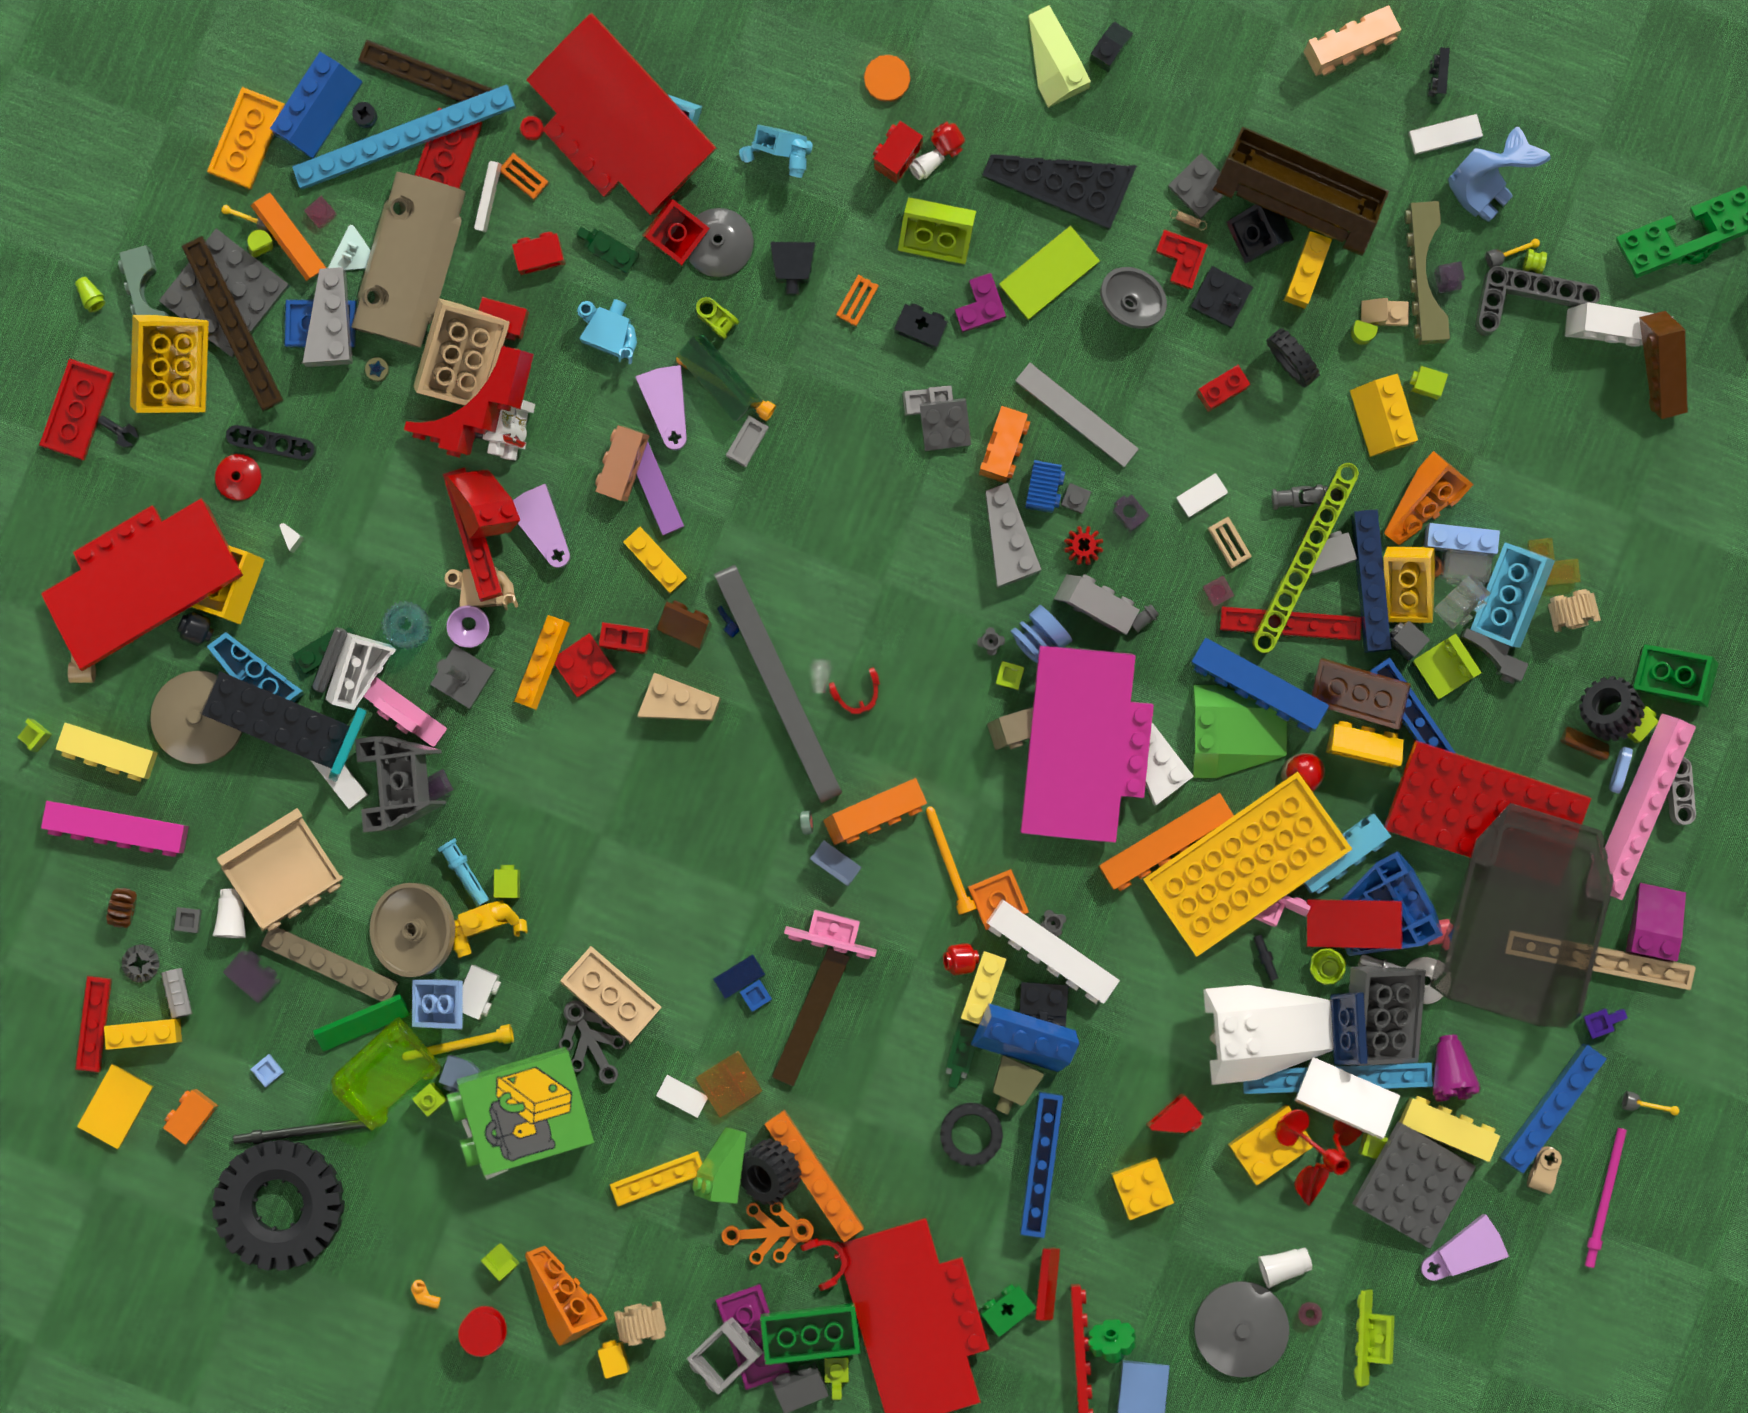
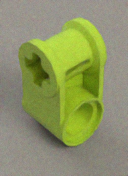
[696,297,740,340]

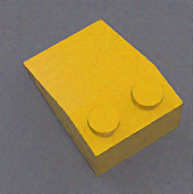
[1384,547,1435,623]

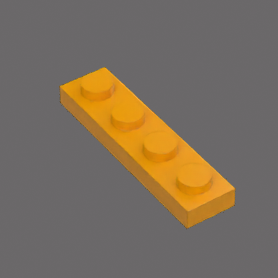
[514,615,570,710]

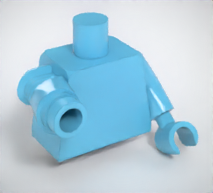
[739,125,812,178]
[577,299,637,364]

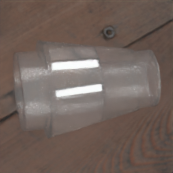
[809,659,833,693]

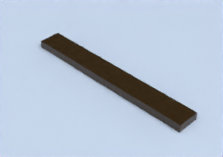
[181,236,284,412]

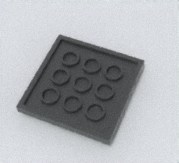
[159,229,290,358]
[1352,1121,1476,1249]

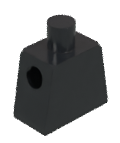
[771,242,815,296]

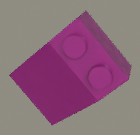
[1625,883,1686,962]

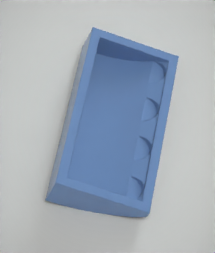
[1117,1360,1169,1413]

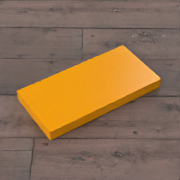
[207,87,285,190]

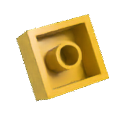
[1111,1157,1174,1220]

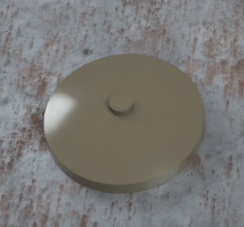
[151,671,243,764]
[370,883,455,977]

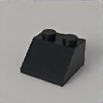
[1226,204,1294,264]

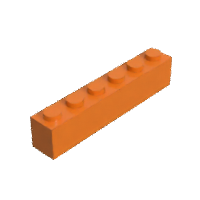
[1098,793,1234,891]
[765,1110,864,1242]

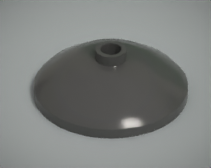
[688,208,754,277]
[1100,267,1167,329]

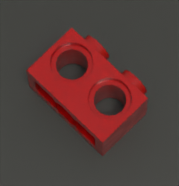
[1196,365,1250,412]
[599,622,651,654]

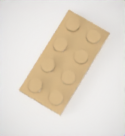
[560,946,662,1043]

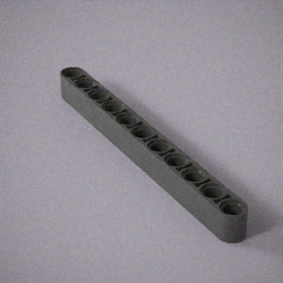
[714,564,843,803]

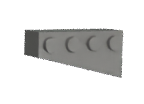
[303,267,353,367]
[985,483,1041,589]

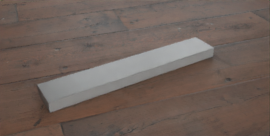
[1015,363,1139,468]

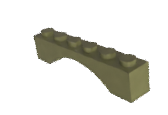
[1404,201,1450,345]

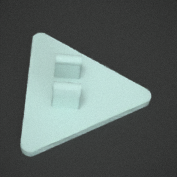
[329,225,371,270]

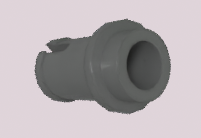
[1132,604,1159,633]

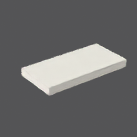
[1295,1057,1400,1140]

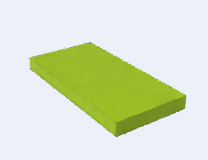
[999,225,1100,320]

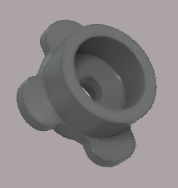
[977,627,1005,655]
[1040,910,1066,936]

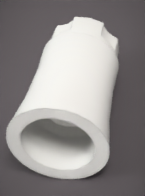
[213,889,246,938]
[1258,1248,1312,1288]

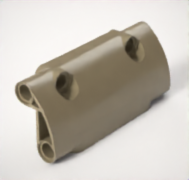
[351,172,466,348]

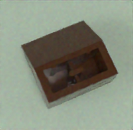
[657,600,712,650]

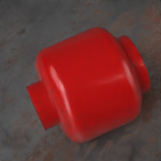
[931,121,965,157]
[943,943,979,976]

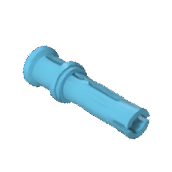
[438,838,489,907]

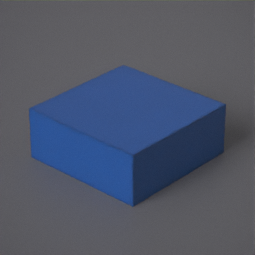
[740,979,772,1012]

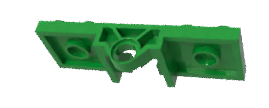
[1616,185,1748,278]

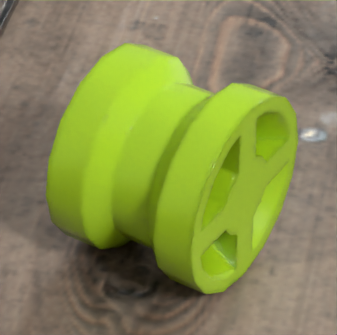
[1523,248,1547,274]

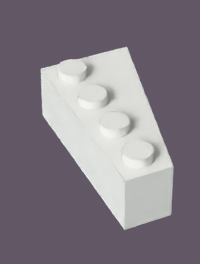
[1145,723,1194,806]

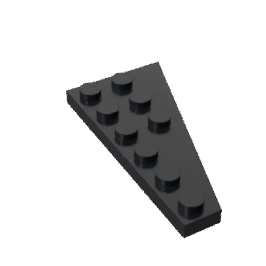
[982,154,1137,231]

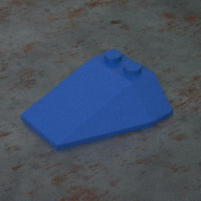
[1341,851,1443,956]

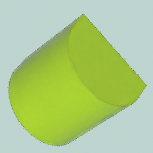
[248,230,273,258]
[1351,320,1378,345]

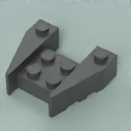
[355,737,446,832]

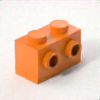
[163,1089,219,1145]

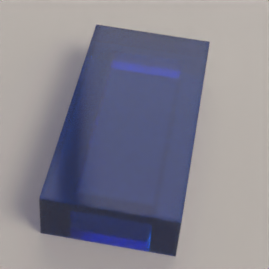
[713,954,765,999]

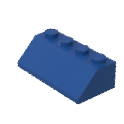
[270,52,363,159]
[971,1003,1079,1072]

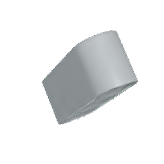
[1668,757,1696,825]

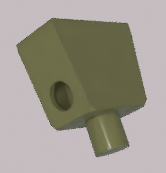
[992,1055,1044,1114]

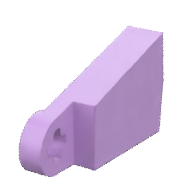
[635,365,687,450]
[513,484,570,568]
[1420,1214,1509,1280]

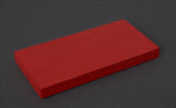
[415,108,483,189]
[39,358,115,461]
[1307,899,1402,949]

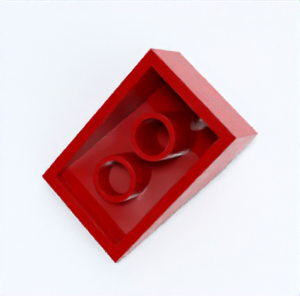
[446,469,520,539]

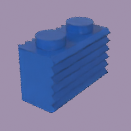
[1025,460,1065,513]

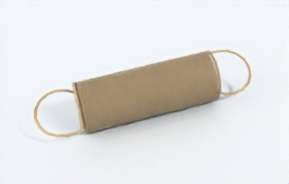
[1170,209,1207,230]

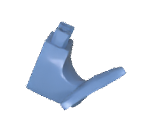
[1448,127,1551,222]

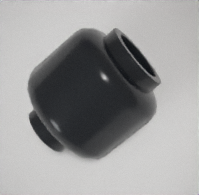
[177,612,214,646]

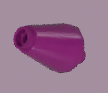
[1433,1035,1481,1102]

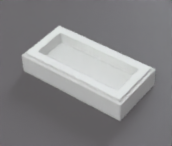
[1176,473,1228,518]
[656,1075,709,1118]

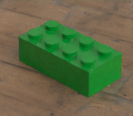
[760,1303,860,1365]

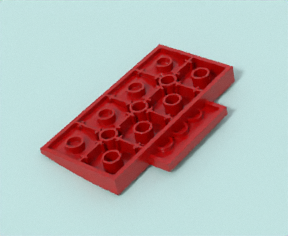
[526,13,717,214]
[41,498,244,671]
[838,1218,989,1413]

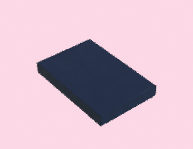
[1330,993,1368,1065]

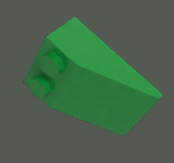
[1633,644,1719,708]

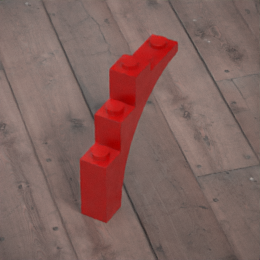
[404,346,534,458]

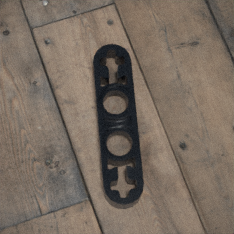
[226,425,316,461]

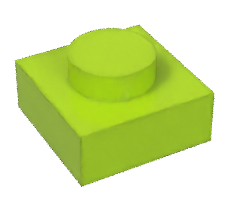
[996,661,1024,690]

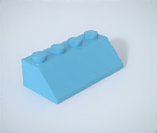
[1470,542,1555,648]

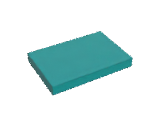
[328,707,366,782]

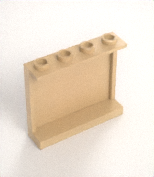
[217,808,343,932]

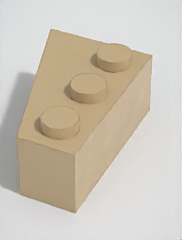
[637,673,721,721]

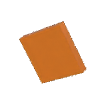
[968,869,1029,930]

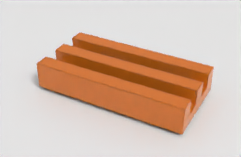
[500,153,549,201]
[836,274,879,327]

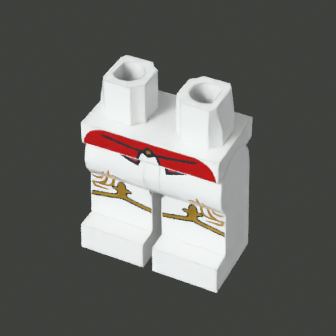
[483,400,535,460]

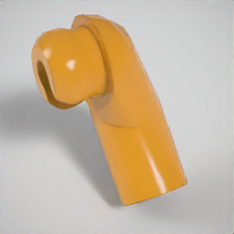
[411,1280,441,1309]

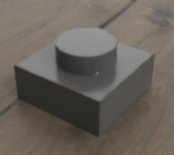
[1061,483,1091,514]
[174,907,202,933]

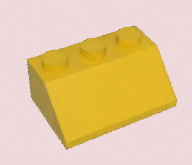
[1350,374,1418,457]
[191,546,265,625]
[1326,721,1404,768]

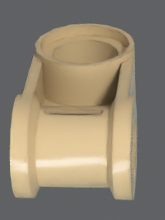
[1527,1146,1562,1194]

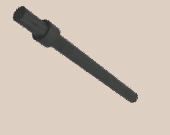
[233,1117,375,1144]

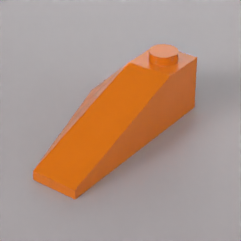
[1384,451,1474,545]

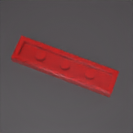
[75,976,112,1072]

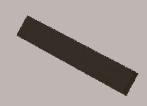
[358,40,494,102]
[772,948,850,1086]

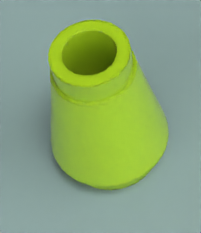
[75,277,105,312]

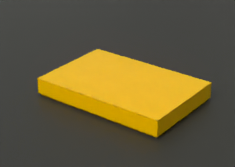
[77,1064,154,1149]

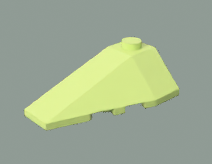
[1028,6,1091,108]

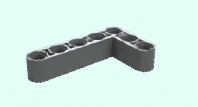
[1475,266,1600,336]

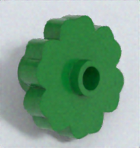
[1088,1319,1136,1363]

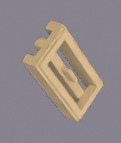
[1208,516,1252,569]

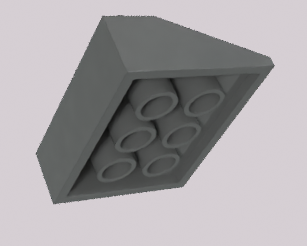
[1349,966,1426,1066]

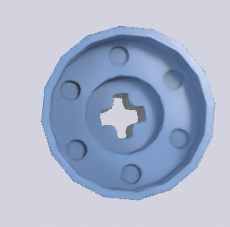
[1010,605,1072,663]

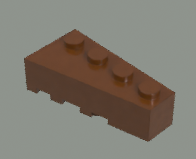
[1639,311,1688,419]

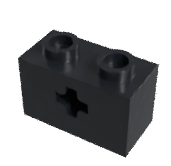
[894,303,948,351]

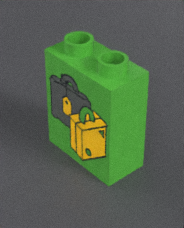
[447,1047,594,1176]

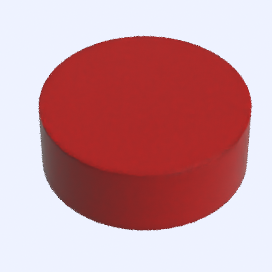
[520,116,544,141]

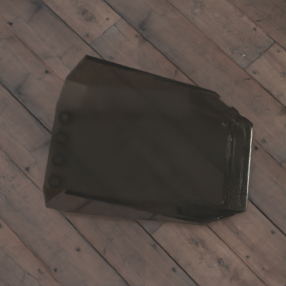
[1430,803,1614,1028]

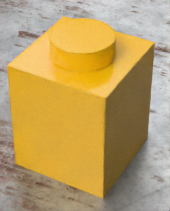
[598,1340,630,1379]

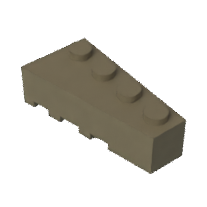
[987,707,1033,750]

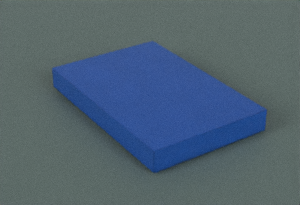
[285,300,356,348]

